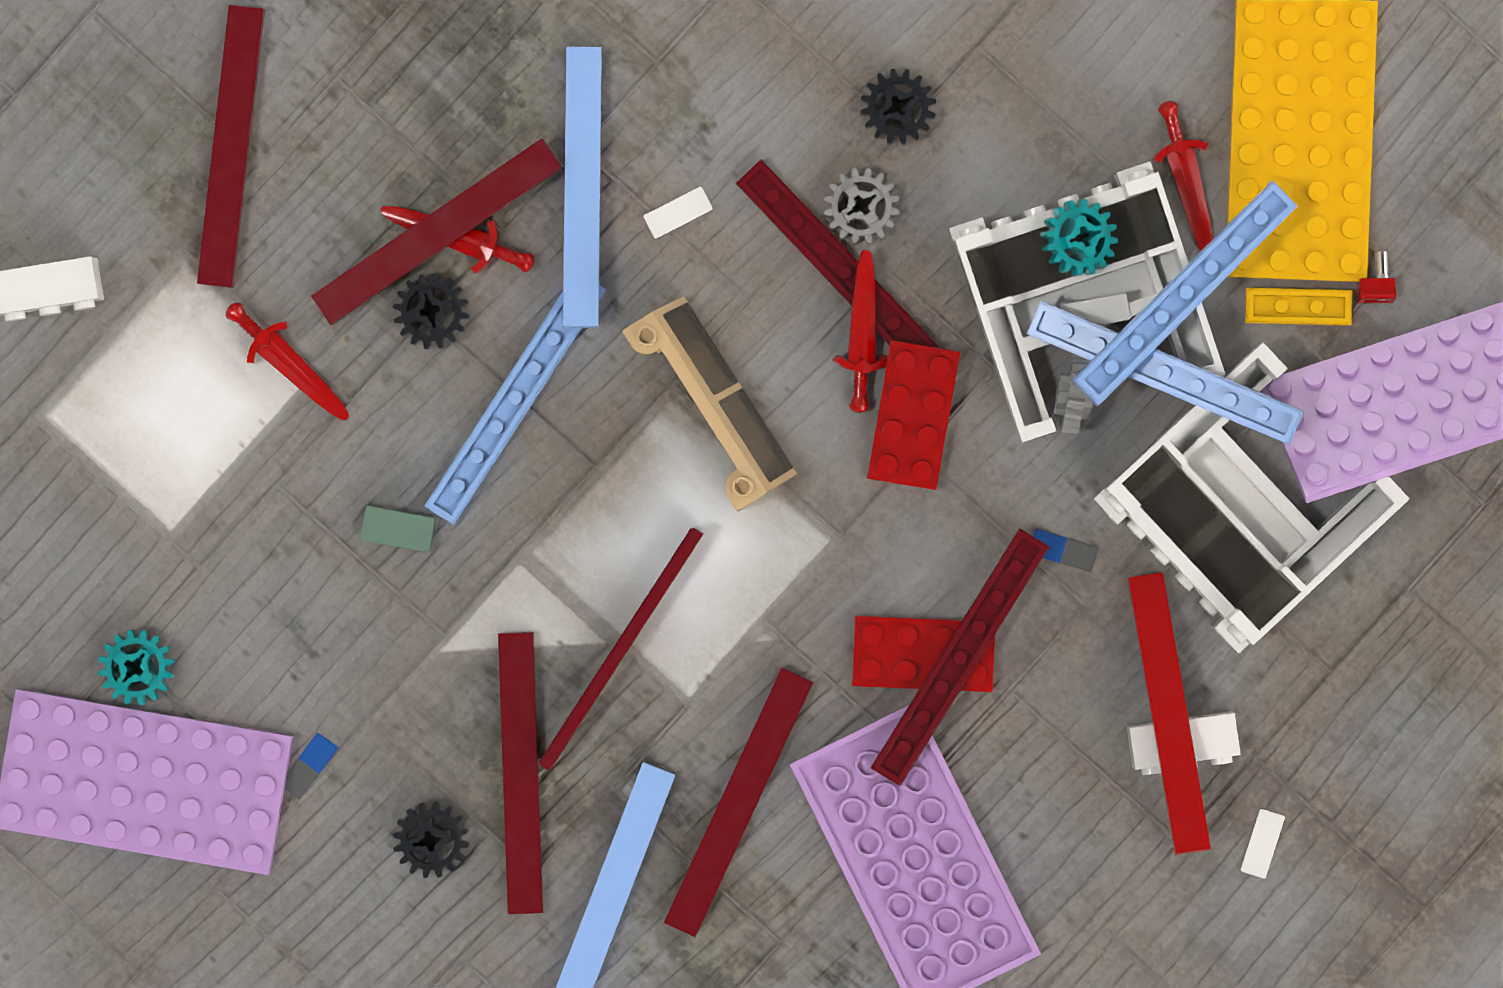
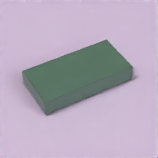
[360,506,436,553]

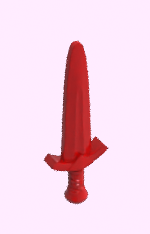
[1152,101,1213,251]
[381,206,534,274]
[832,249,887,413]
[225,302,349,421]

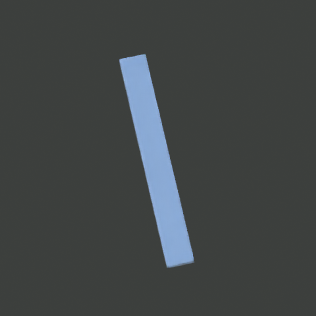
[563,47,602,328]
[1071,181,1297,406]
[424,285,606,525]
[1027,301,1304,445]
[556,762,676,988]

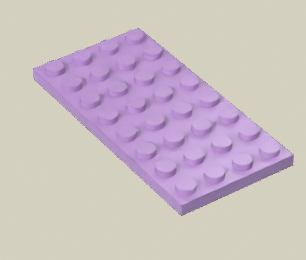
[1260,302,1503,503]
[0,689,294,875]
[790,705,1041,988]

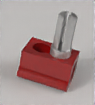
[1357,251,1396,304]

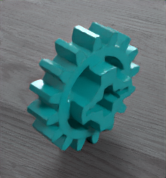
[1040,199,1118,277]
[97,629,176,705]

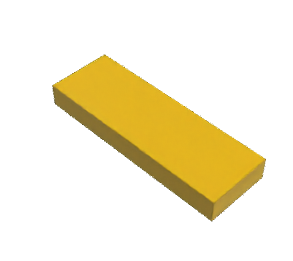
[1244,288,1352,326]

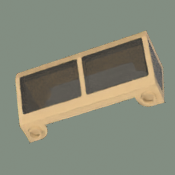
[622,296,797,512]

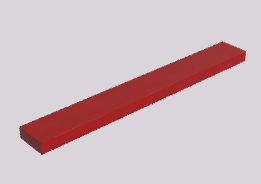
[1128,572,1211,856]

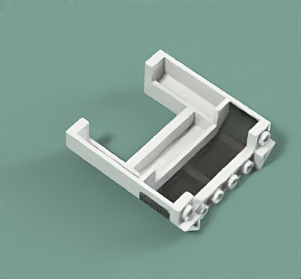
[949,161,1226,443]
[1094,343,1410,653]

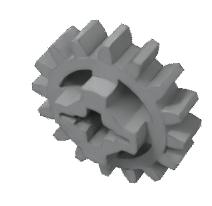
[824,168,899,245]
[1054,358,1093,435]

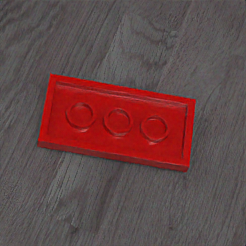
[867,339,960,490]
[852,616,995,692]

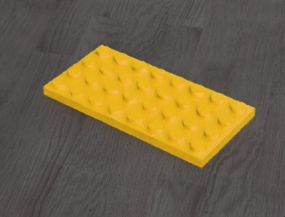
[1227,0,1378,283]

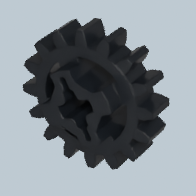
[860,69,936,146]
[393,273,470,350]
[393,801,470,878]

